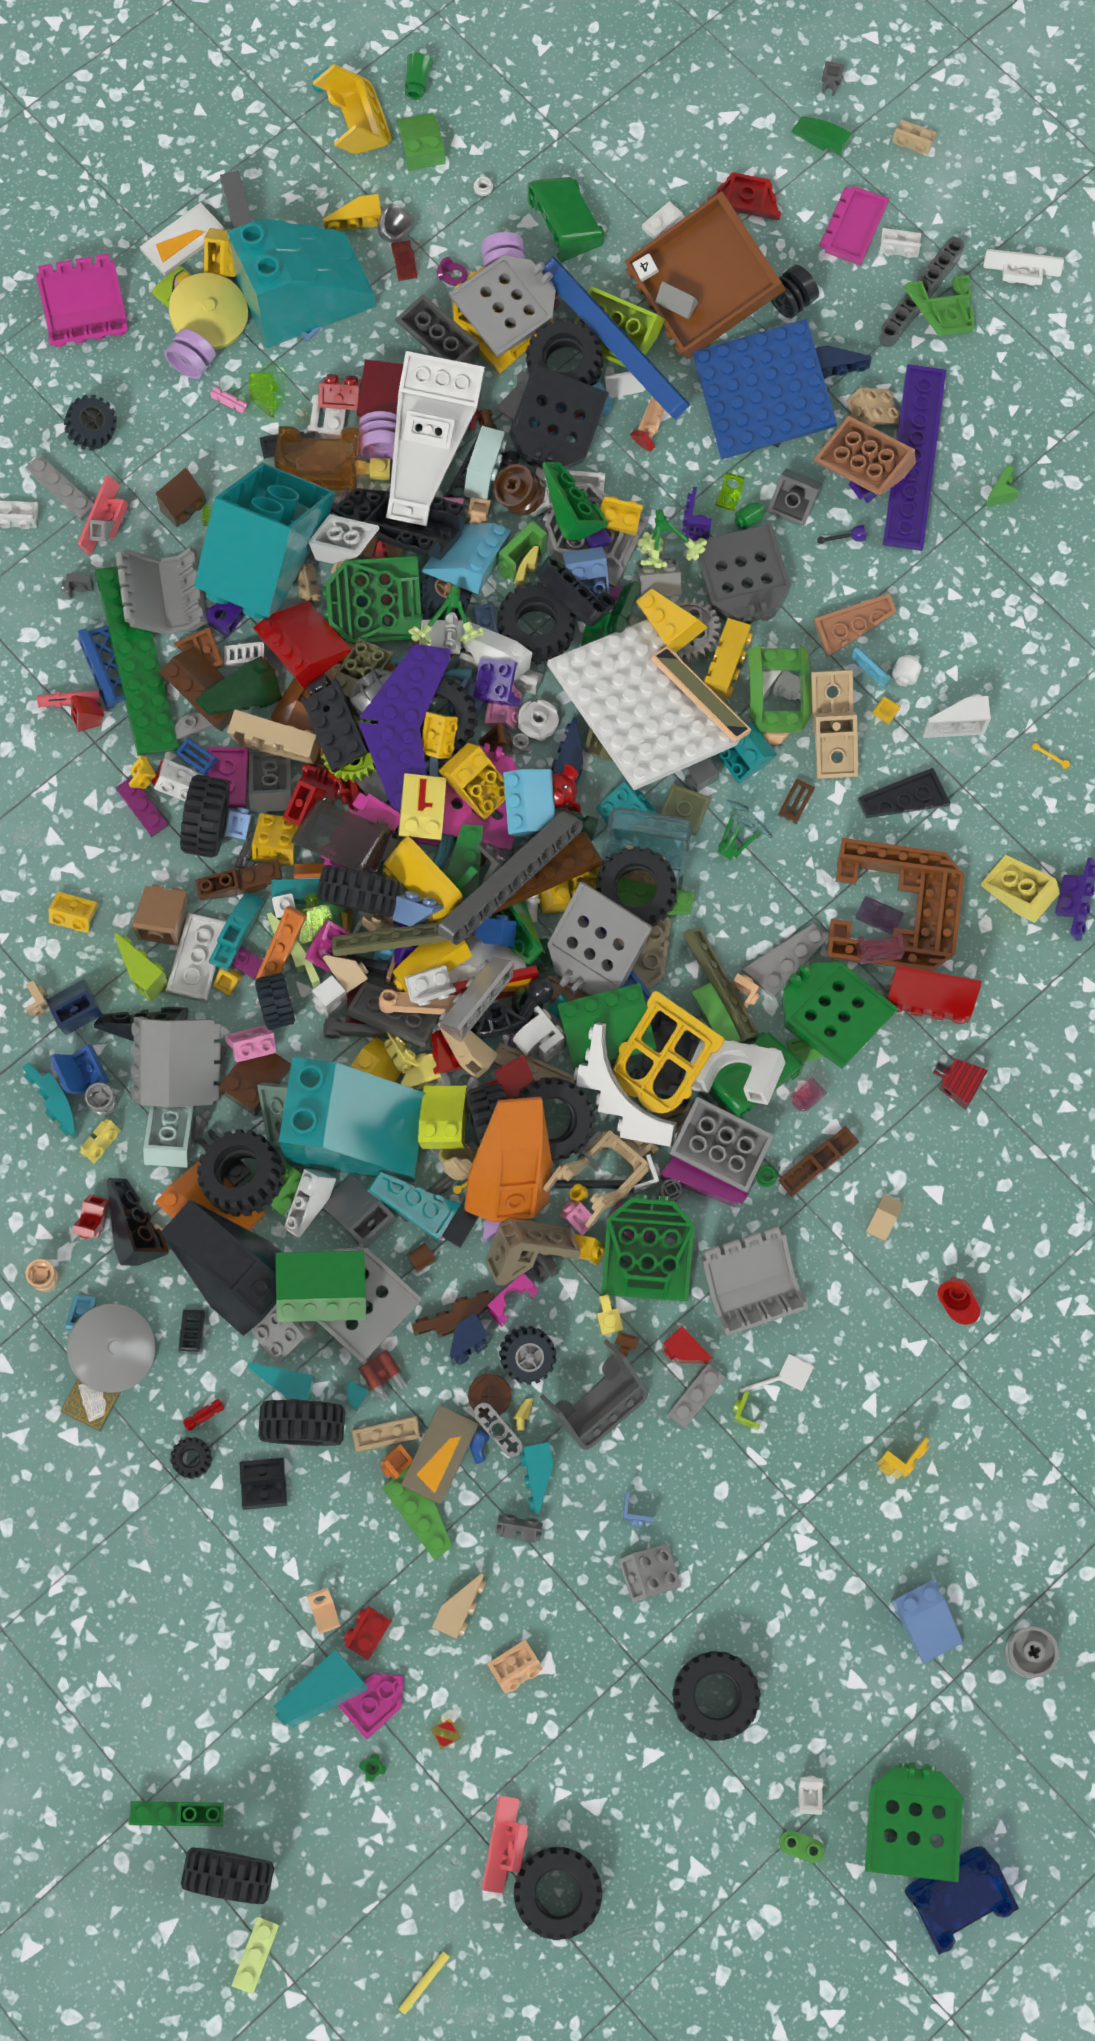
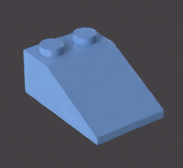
[891,1580,963,1664]

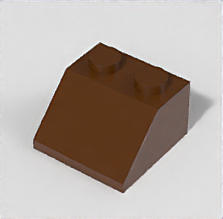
[155,468,206,527]

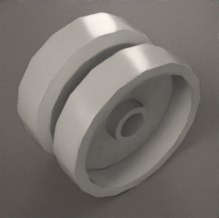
[1004,1626,1059,1679]

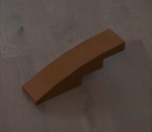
[778,1126,860,1197]

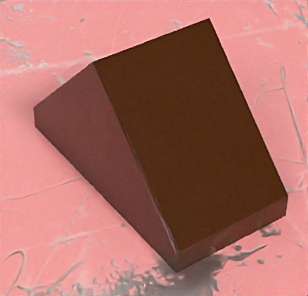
[479,723,513,754]

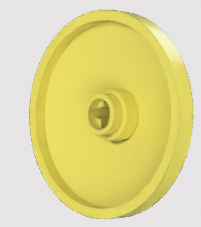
[169,273,248,350]

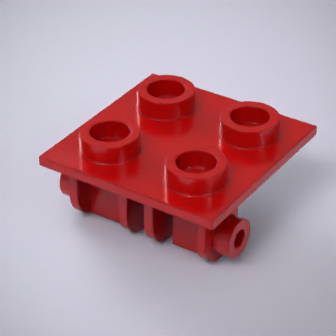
[300,763,344,812]

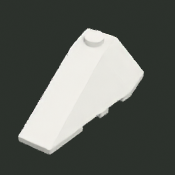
[461,621,532,681]

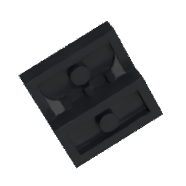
[239,1458,287,1510]

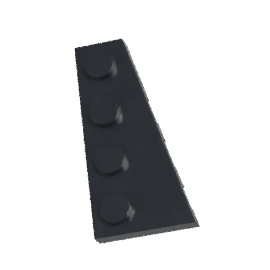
[857,768,951,818]

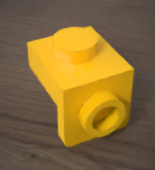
[129,756,156,789]
[574,1234,605,1265]

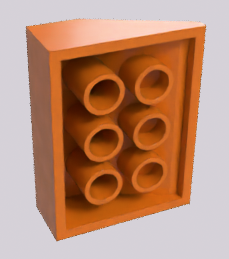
[155,1161,266,1231]

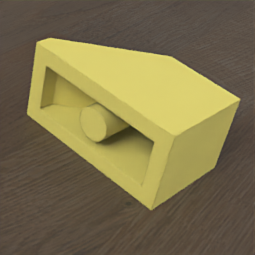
[401,1053,441,1090]

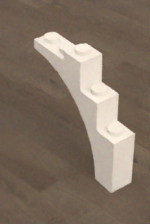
[574,1022,677,1147]

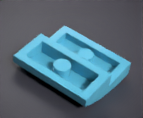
[851,647,890,688]

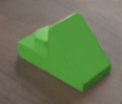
[986,464,1019,506]

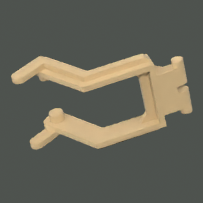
[543,1130,659,1228]

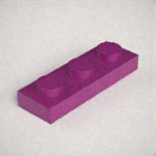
[115,776,168,837]

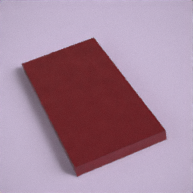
[356,359,483,431]

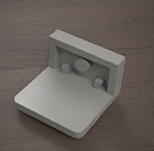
[252,1305,317,1363]

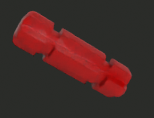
[183,1399,224,1431]

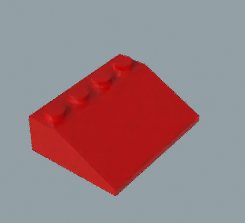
[253,601,352,689]
[886,965,982,1024]

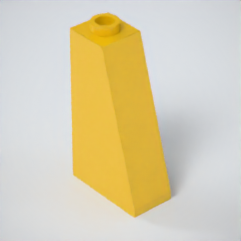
[392,940,473,992]

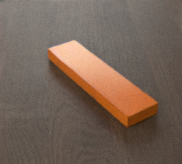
[255,906,307,980]

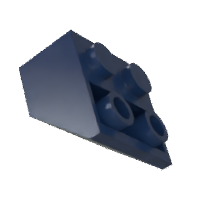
[47,979,103,1035]
[449,1313,490,1366]

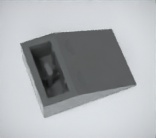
[323,1175,396,1248]

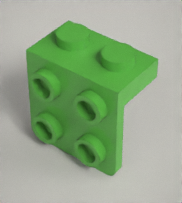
[245,1161,302,1216]

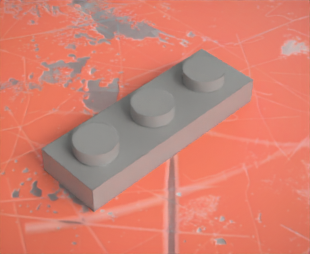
[667,1364,726,1430]

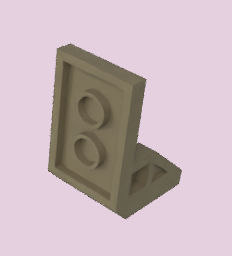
[485,1218,581,1286]

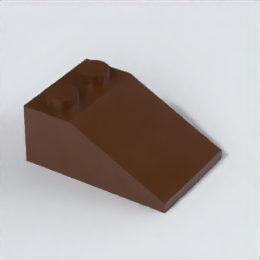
[218,1053,291,1117]

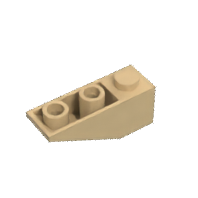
[438,1021,498,1079]
[432,1574,486,1639]

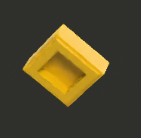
[872,696,901,725]

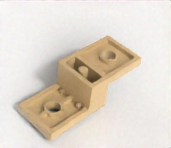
[811,669,858,779]

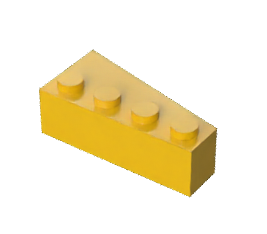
[704,618,753,703]

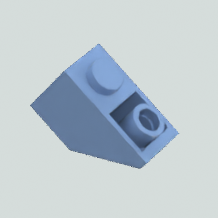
[393,891,444,926]

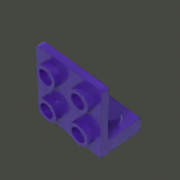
[682,487,712,541]
[473,658,521,707]

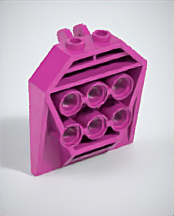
[441,743,519,850]

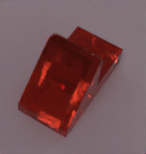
[391,240,417,281]

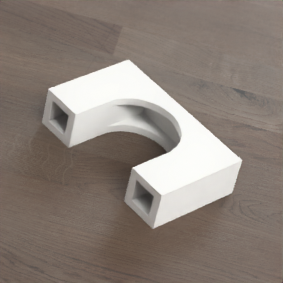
[684,1040,785,1105]

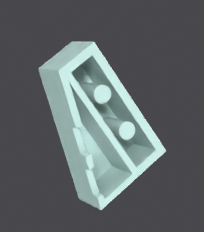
[464,426,507,500]

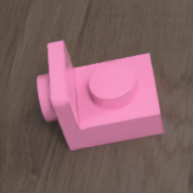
[559,1200,597,1235]

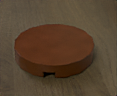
[468,1374,512,1418]

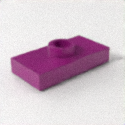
[232,946,263,980]

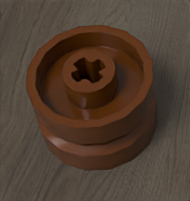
[493,464,545,516]

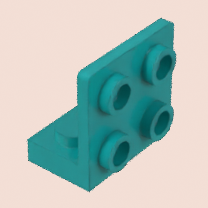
[596,781,658,839]

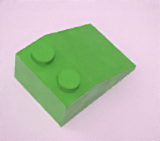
[396,113,446,171]

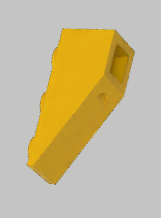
[323,194,381,231]

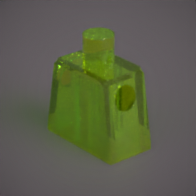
[298,892,335,944]

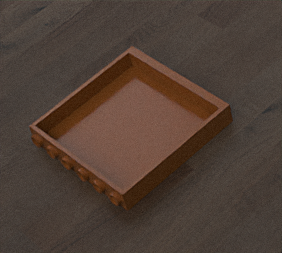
[624,191,786,359]

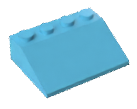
[422,523,511,594]

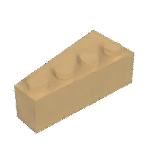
[227,710,320,764]

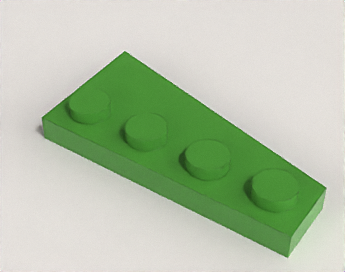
[382,1467,452,1561]

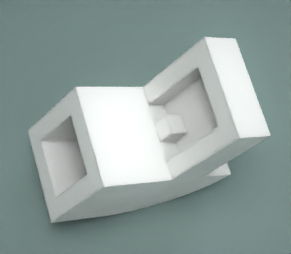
[513,1014,553,1057]

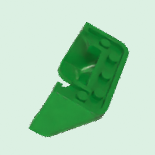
[528,177,605,263]
[709,1032,804,1119]

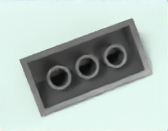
[395,294,480,364]

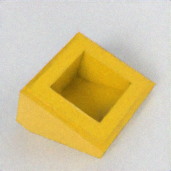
[212,968,243,996]

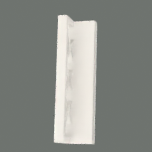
[459,651,543,695]

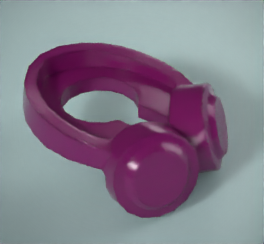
[437,257,468,286]

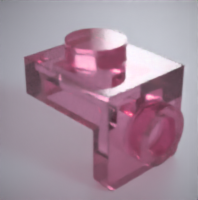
[790,1078,827,1112]

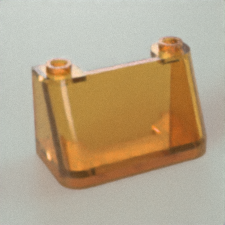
[274,426,360,491]

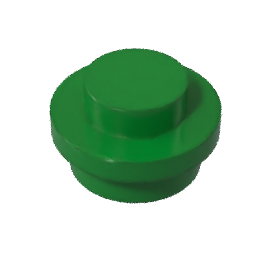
[755,1165,777,1187]

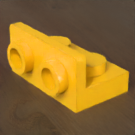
[600,496,643,535]
[421,712,458,758]
[49,891,98,933]

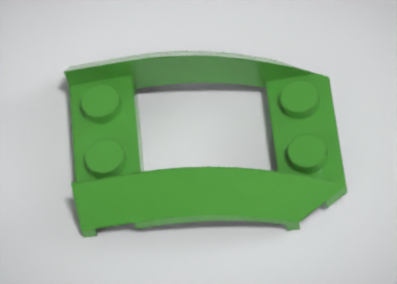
[747,644,811,733]

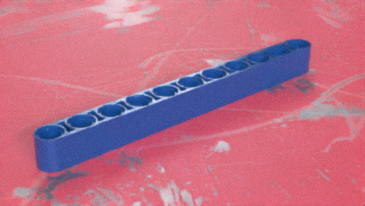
[542,256,690,420]

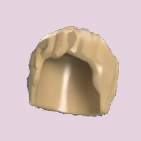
[438,1143,477,1180]

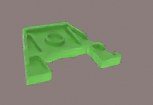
[904,275,975,337]

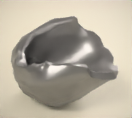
[377,203,414,243]

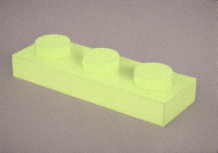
[231,1916,280,1994]

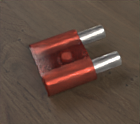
[358,1350,407,1402]

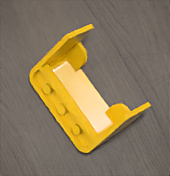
[313,64,392,155]
[382,836,463,923]

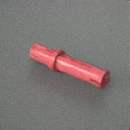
[37,690,101,708]

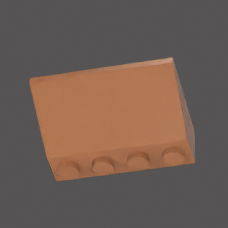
[814,415,916,496]

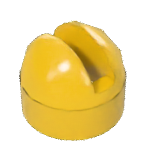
[570,1184,589,1203]

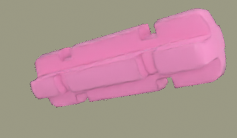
[210,387,248,413]

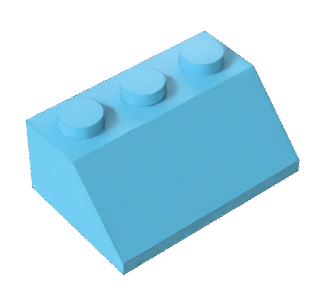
[503,769,556,838]

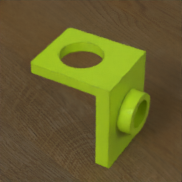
[732,1390,760,1431]

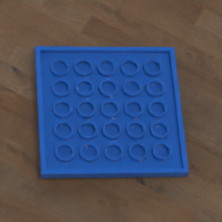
[693,319,837,460]

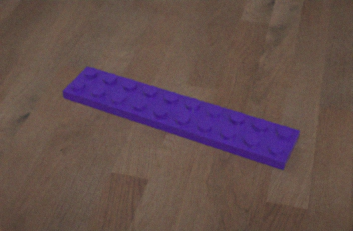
[882,364,946,551]

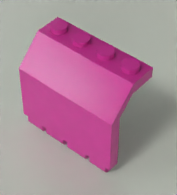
[36,253,128,347]

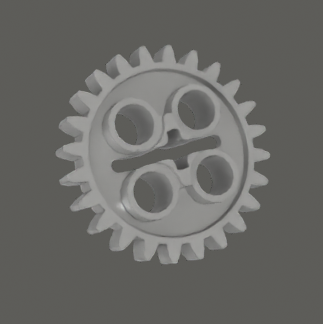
[677,598,721,663]

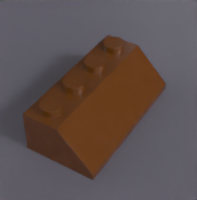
[159,647,243,731]

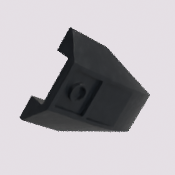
[333,488,469,560]
[160,1199,281,1336]

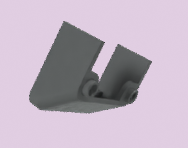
[540,1339,648,1450]

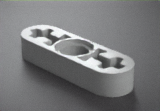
[474,1402,522,1457]

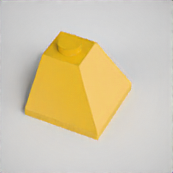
[351,1037,402,1083]

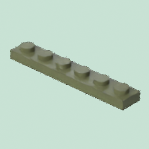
[332,922,450,956]
[683,927,759,1042]

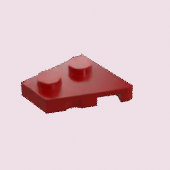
[431,1030,463,1074]

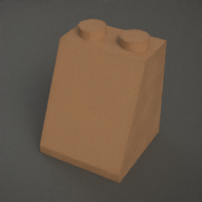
[132,885,189,946]

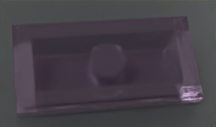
[856,896,904,935]

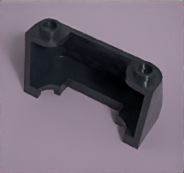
[629,1011,709,1107]

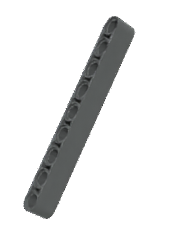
[438,811,583,945]

